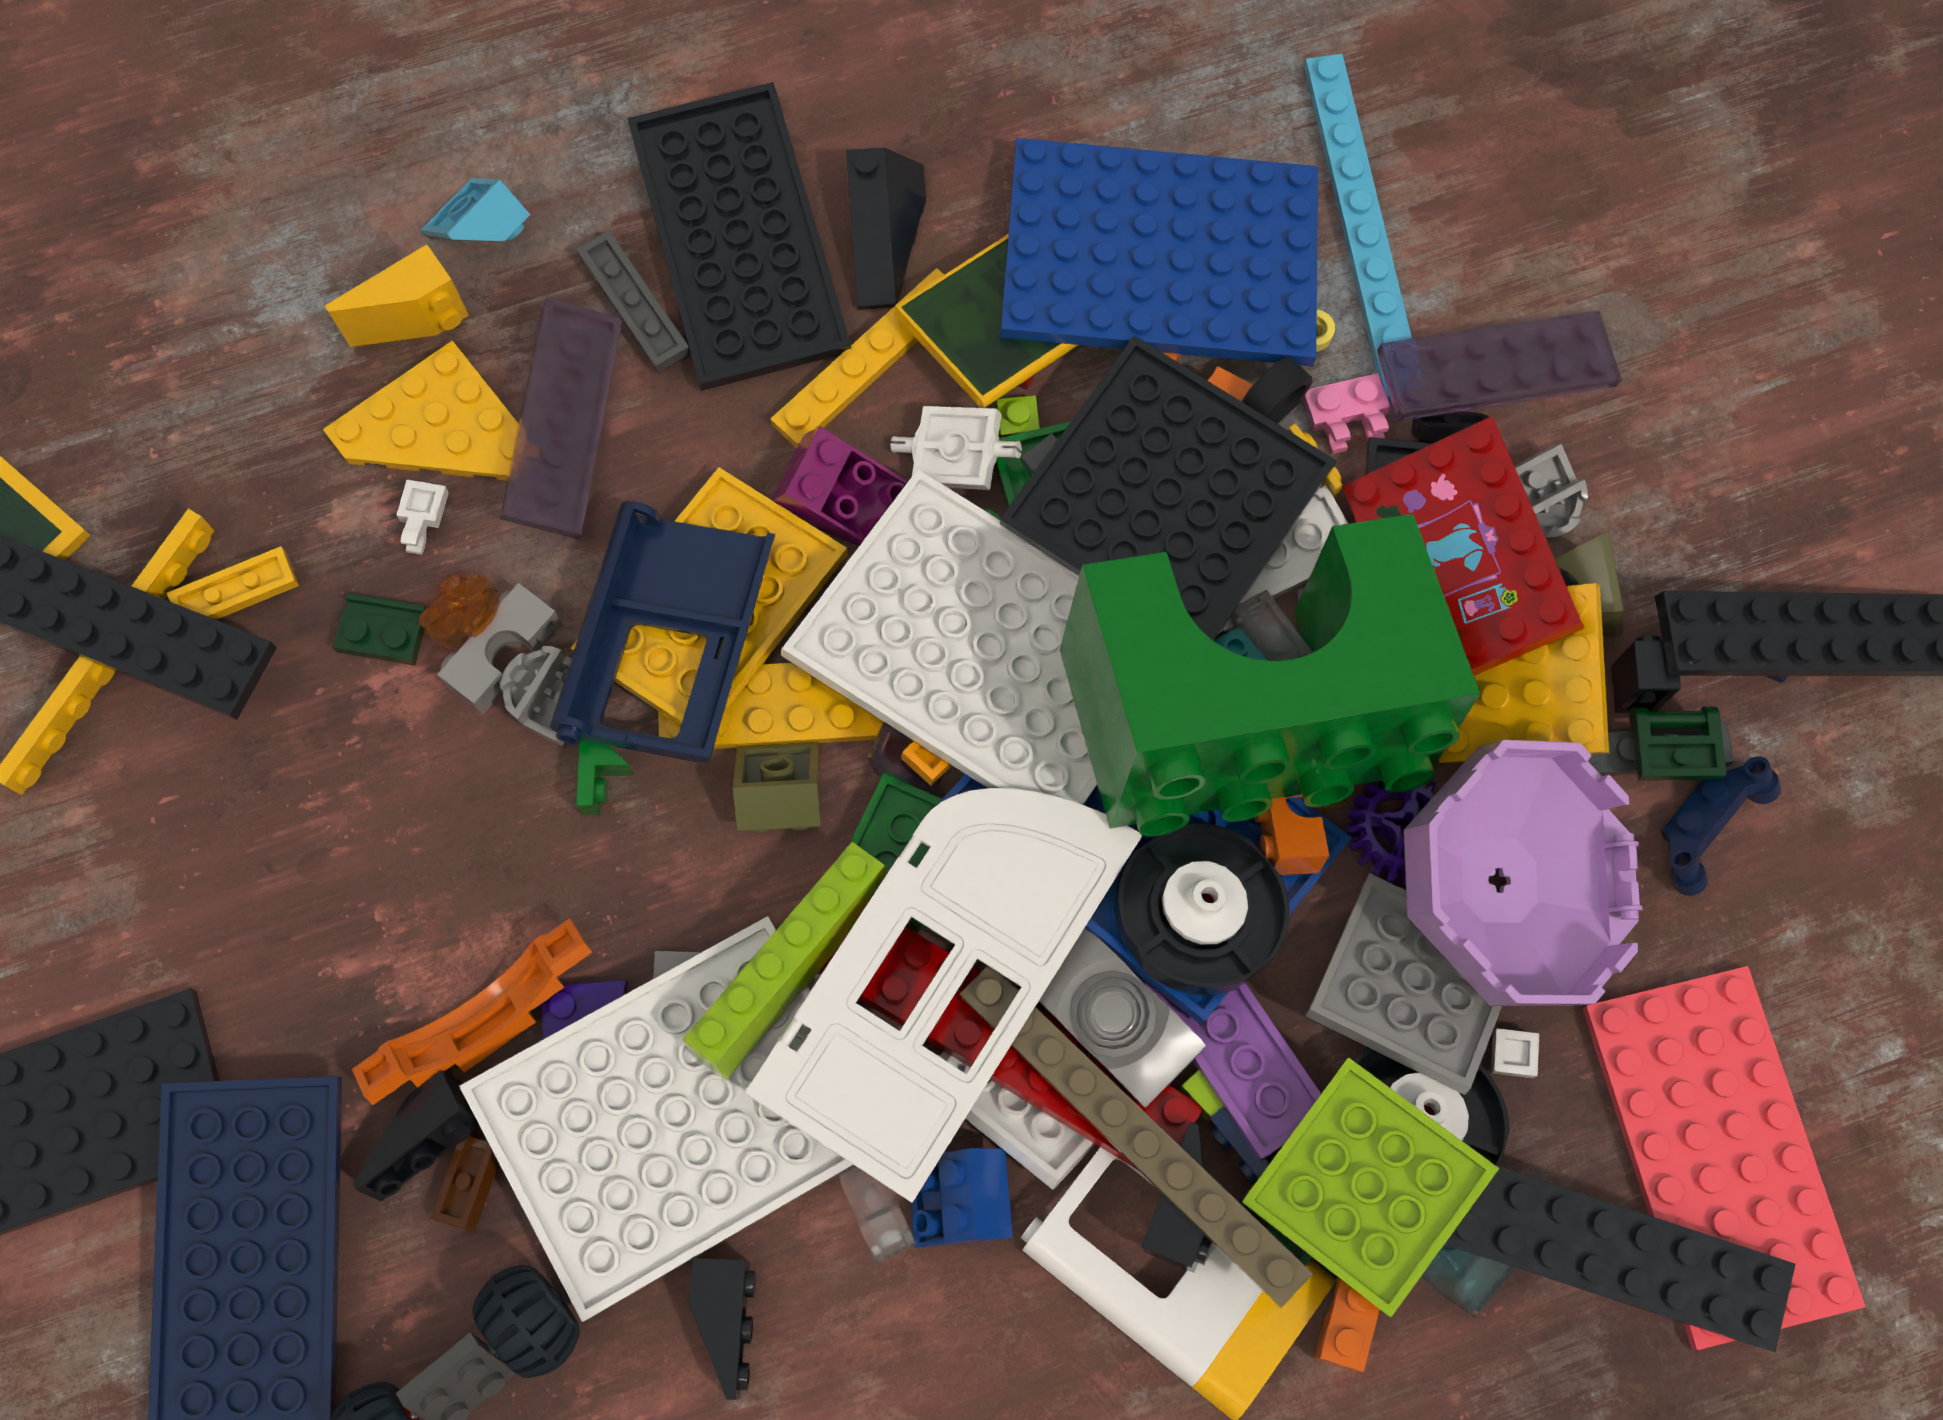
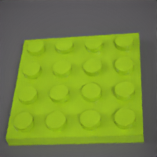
[1242,1057,1499,1318]

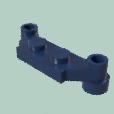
[1662,757,1781,896]

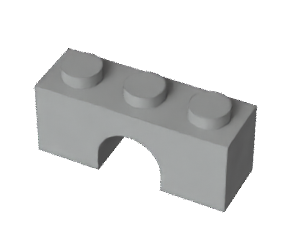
[437,583,562,715]

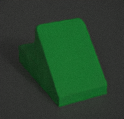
[576,741,634,815]

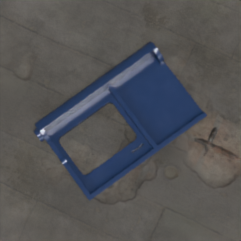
[550,501,775,763]

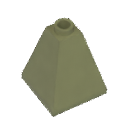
[1555,533,1624,636]

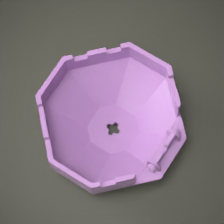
[1404,740,1643,1006]

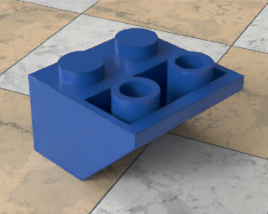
[911,1148,1013,1248]

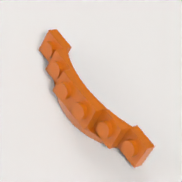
[352,918,592,1105]

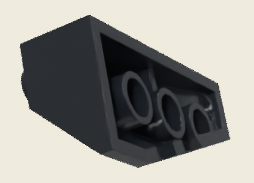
[846,147,926,310]

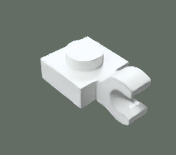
[396,480,449,555]

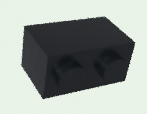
[1611,635,1681,713]

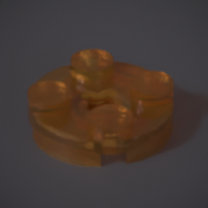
[419,574,499,649]

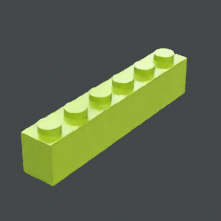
[683,842,888,1081]

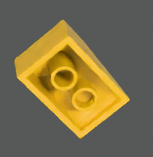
[325,244,469,347]

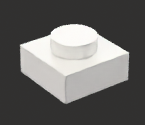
[1490,1028,1539,1078]

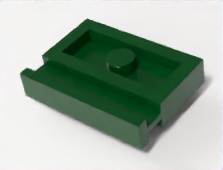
[332,593,429,665]

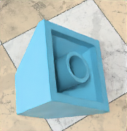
[420,178,531,241]

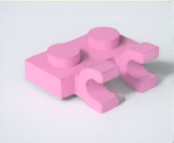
[1302,373,1390,454]

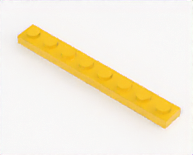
[0,509,215,796]

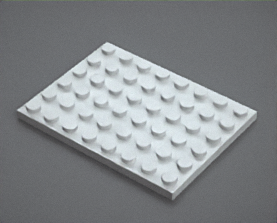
[781,469,1097,805]
[459,916,853,1322]

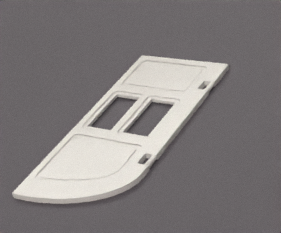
[744,788,1142,1203]

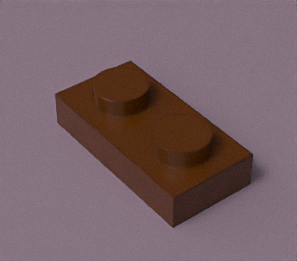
[430,1136,499,1232]

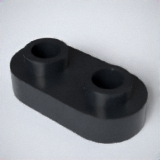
[1411,412,1490,443]

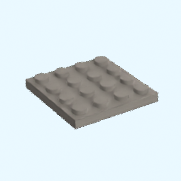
[1306,873,1502,1095]

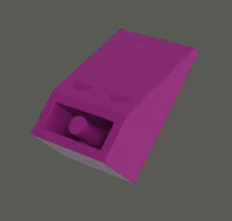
[771,426,908,546]

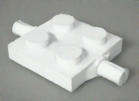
[890,406,1022,490]

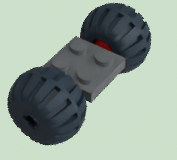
[331,1265,580,1420]

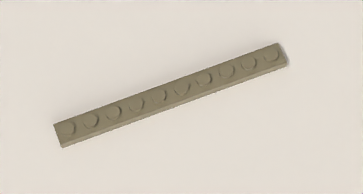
[960,966,1313,1308]

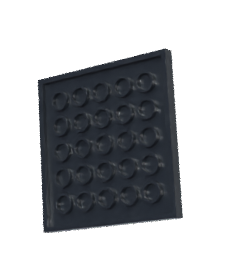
[1000,335,1337,641]

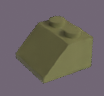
[733,742,822,833]

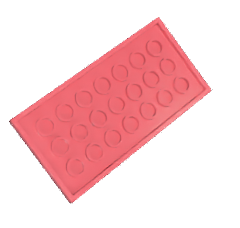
[1582,966,1866,1351]

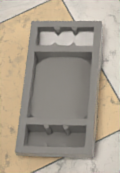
[1038,929,1206,1108]

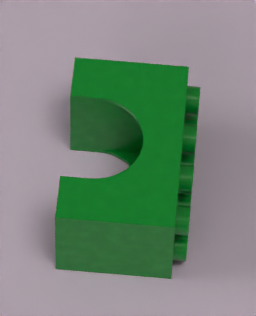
[1060,514,1480,836]

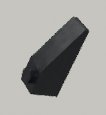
[1141,1122,1213,1273]

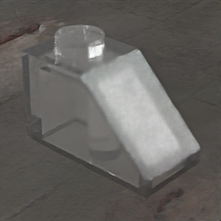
[837,1165,916,1263]

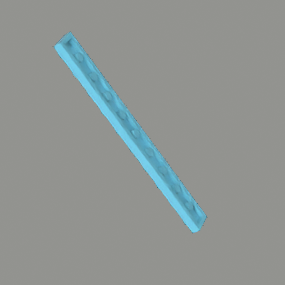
[1304,54,1425,402]

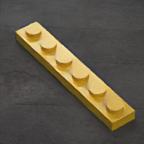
[770,268,964,448]

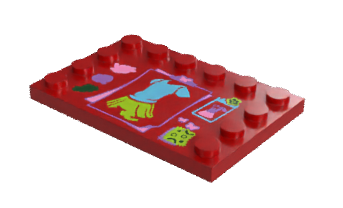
[1343,416,1585,676]

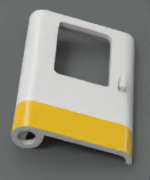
[1021,1147,1336,1420]

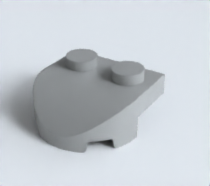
[1514,444,1588,537]
[500,646,571,747]

